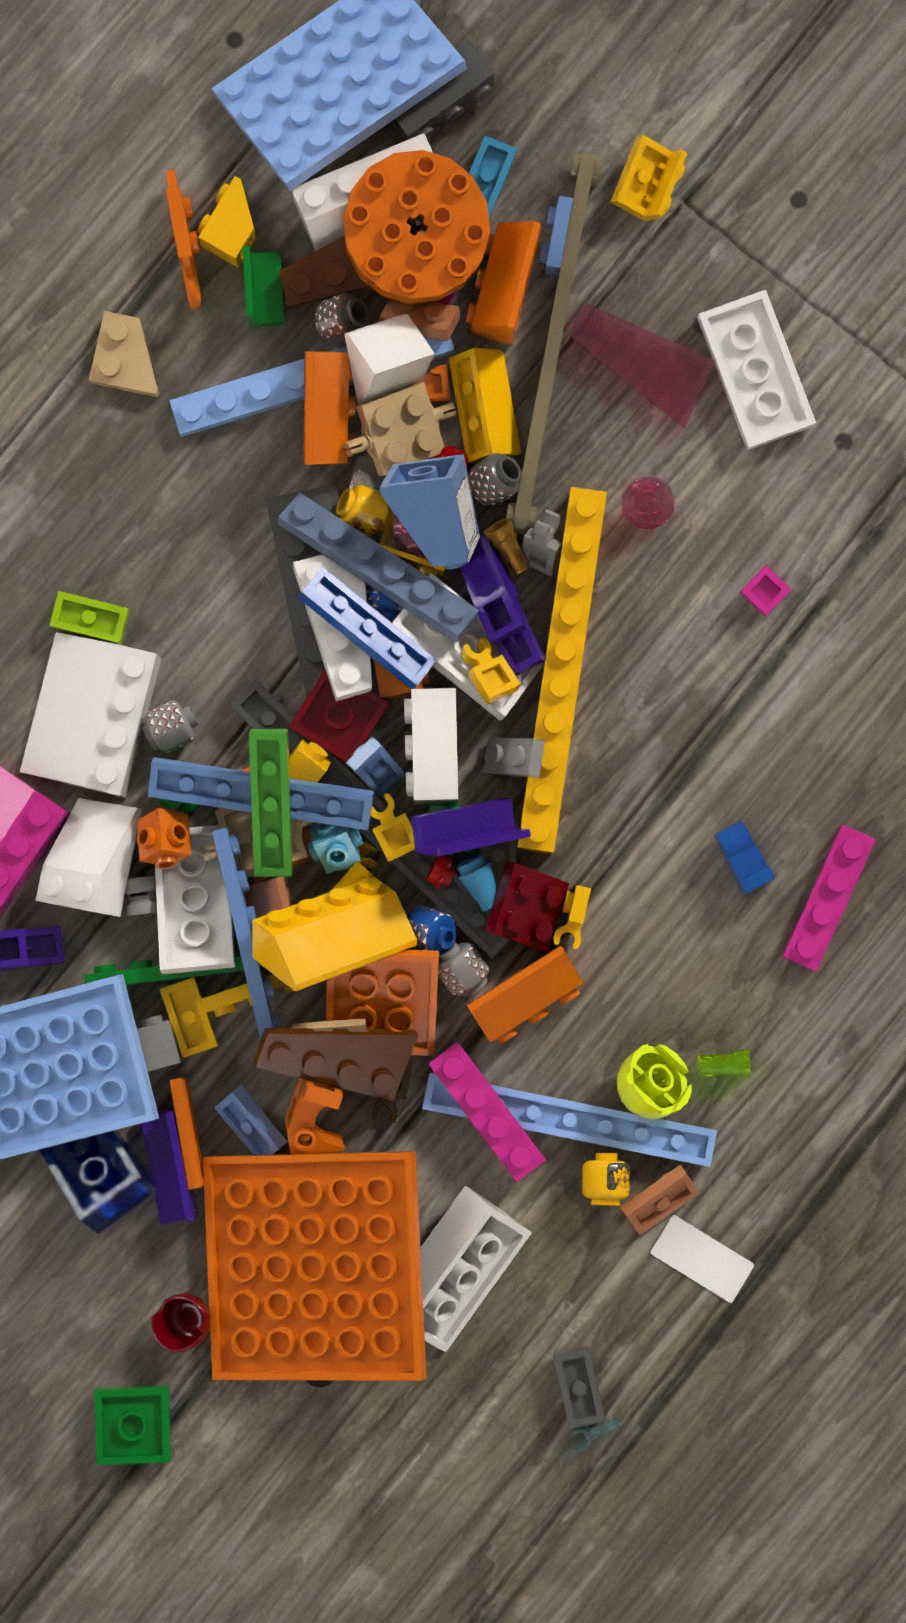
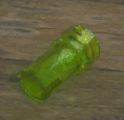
[697,1049,751,1078]

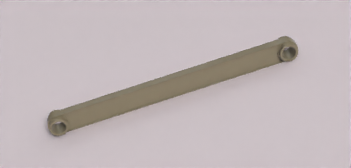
[506,152,603,535]

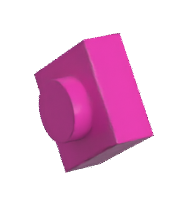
[739,565,792,617]

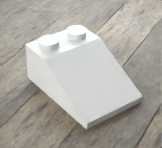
[36,798,141,917]

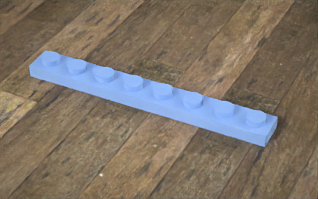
[169,336,455,437]
[422,1072,717,1167]

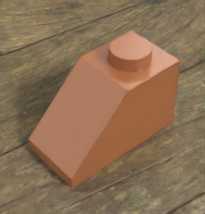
[244,876,294,918]

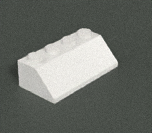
[291,133,433,251]
[420,1186,532,1352]

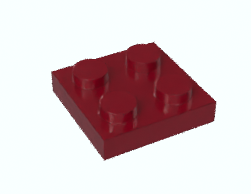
[289,669,390,763]
[485,861,569,953]

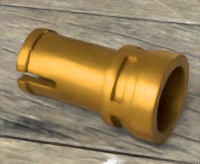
[484,518,530,576]

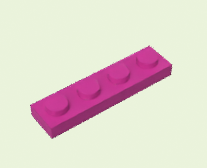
[781,824,876,972]
[428,1041,546,1182]

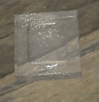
[349,456,386,492]

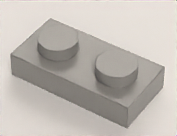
[483,737,545,778]

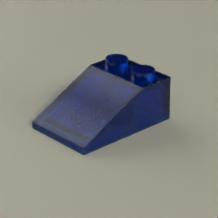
[39,1130,158,1234]

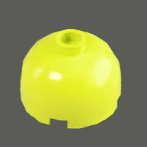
[617,1044,692,1120]

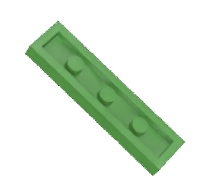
[249,729,293,877]

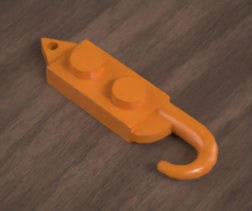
[166,170,201,310]

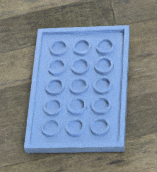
[211,0,467,191]
[0,974,159,1159]

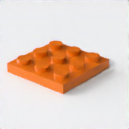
[326,949,439,1056]

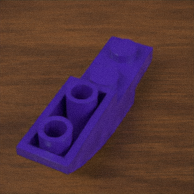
[461,534,546,676]
[0,926,65,971]

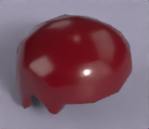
[151,1292,211,1353]

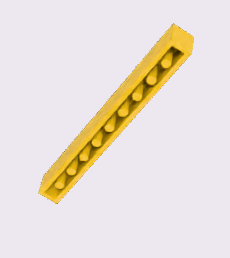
[517,487,607,854]

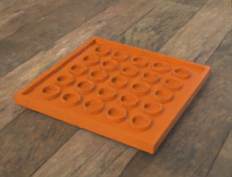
[203,1151,427,1381]

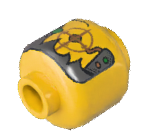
[582,1153,630,1206]

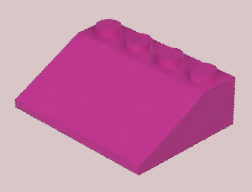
[0,766,71,920]

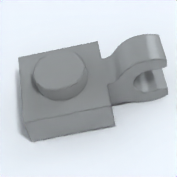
[522,509,562,576]

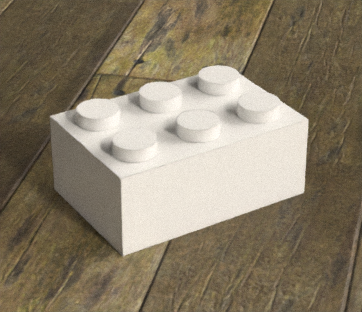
[404,688,458,805]

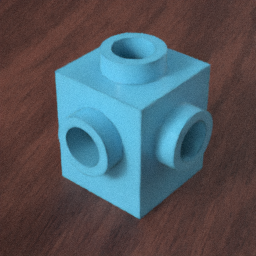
[307,823,363,874]

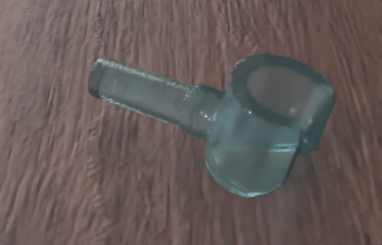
[570,1418,622,1452]

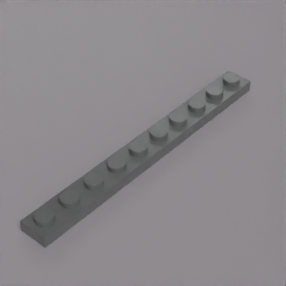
[230,680,509,959]

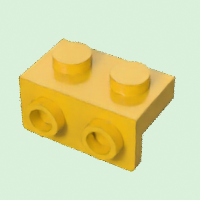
[610,135,687,222]

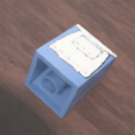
[379,454,480,569]

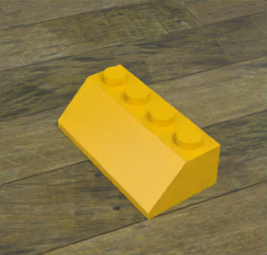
[252,877,417,992]

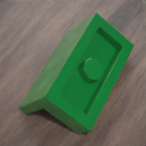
[242,246,285,328]

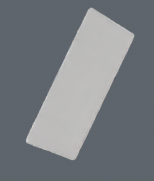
[650,1215,754,1303]

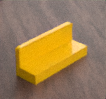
[448,348,521,463]

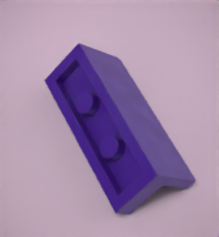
[411,798,531,856]
[141,1109,198,1225]

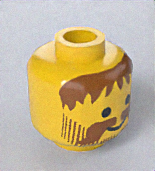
[336,484,392,537]

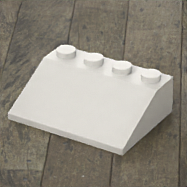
[20,632,162,799]

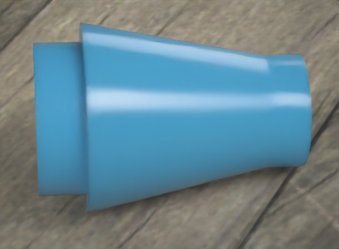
[456,854,498,911]

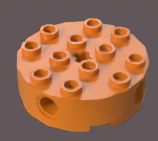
[343,150,490,305]

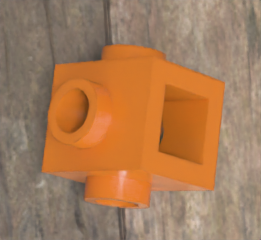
[137,808,192,869]

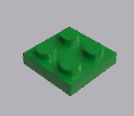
[94,1385,172,1465]

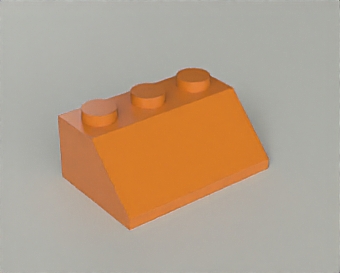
[466,221,541,346]
[303,351,356,465]
[467,946,583,1044]

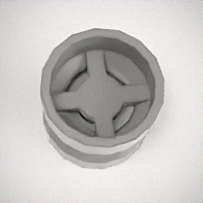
[124,876,157,917]

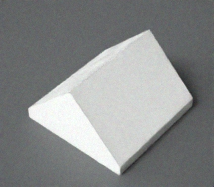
[344,314,435,405]

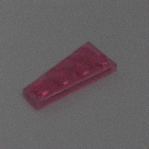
[569,302,715,429]

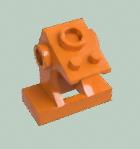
[285,1078,345,1155]

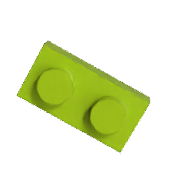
[49,591,130,645]

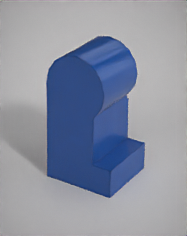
[714,821,775,895]

